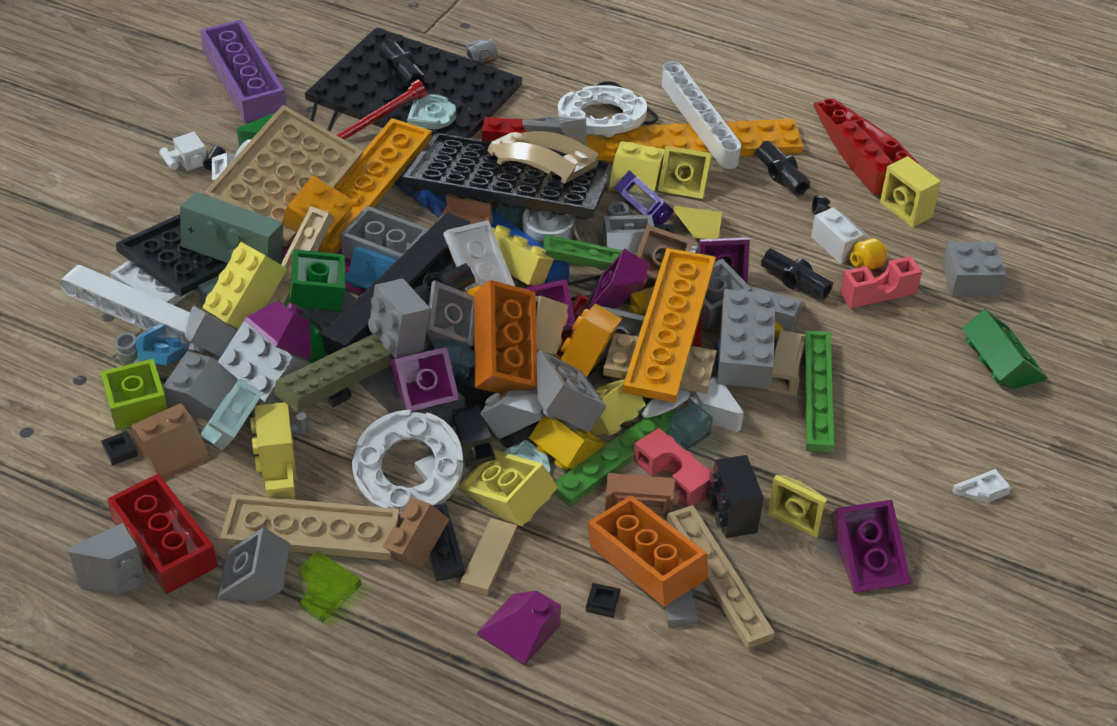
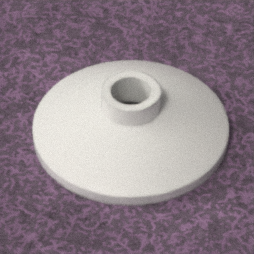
[641,389,690,418]

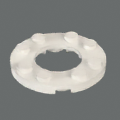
[558,86,647,137]
[352,410,464,515]

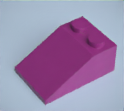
[830,500,911,593]

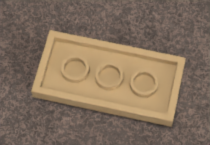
[603,333,717,394]

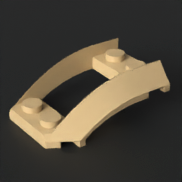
[488,131,598,184]

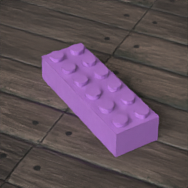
[200,20,287,123]

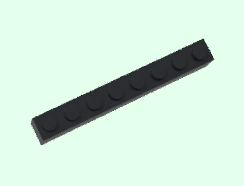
[321,212,471,355]

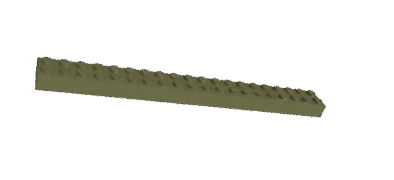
[274,275,533,412]

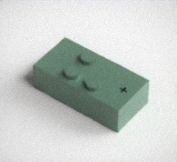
[180,192,283,264]

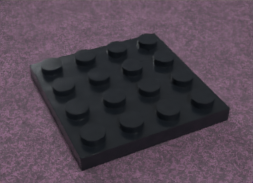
[116,214,228,297]

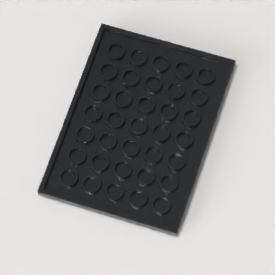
[305,27,522,138]
[402,133,614,220]

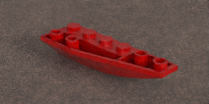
[814,98,918,195]

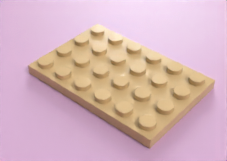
[204,105,363,247]

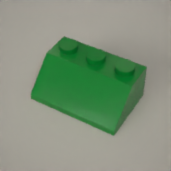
[962,309,1048,389]

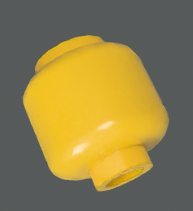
[850,238,888,271]

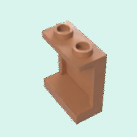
[426,194,493,229]

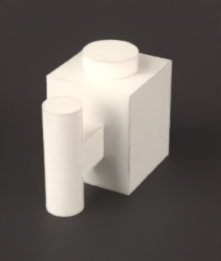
[159,132,207,171]

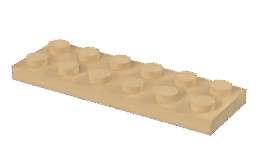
[220,494,400,561]

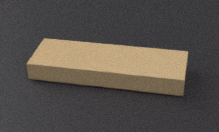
[460,518,517,596]

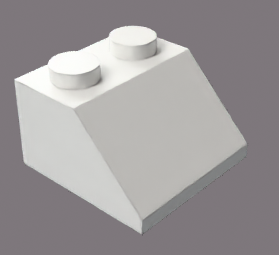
[811,207,871,264]

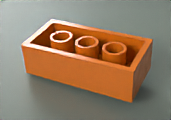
[474,279,537,394]
[588,495,708,607]

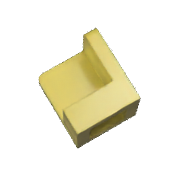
[265,463,296,500]

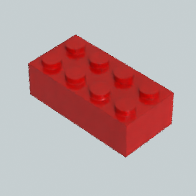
[107,473,218,594]

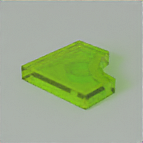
[298,551,362,623]

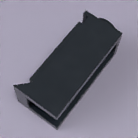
[452,404,496,467]

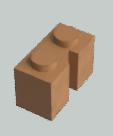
[383,497,449,569]

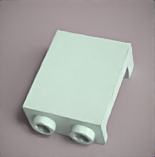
[200,378,263,451]

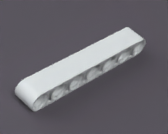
[662,61,741,169]
[59,265,196,351]

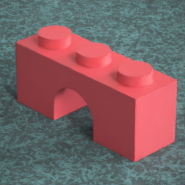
[840,256,922,309]
[633,428,712,507]

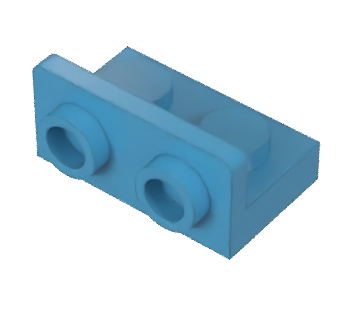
[345,246,397,289]
[136,324,189,366]

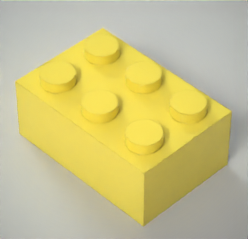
[202,242,288,329]

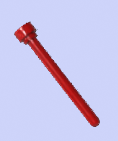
[336,80,428,140]

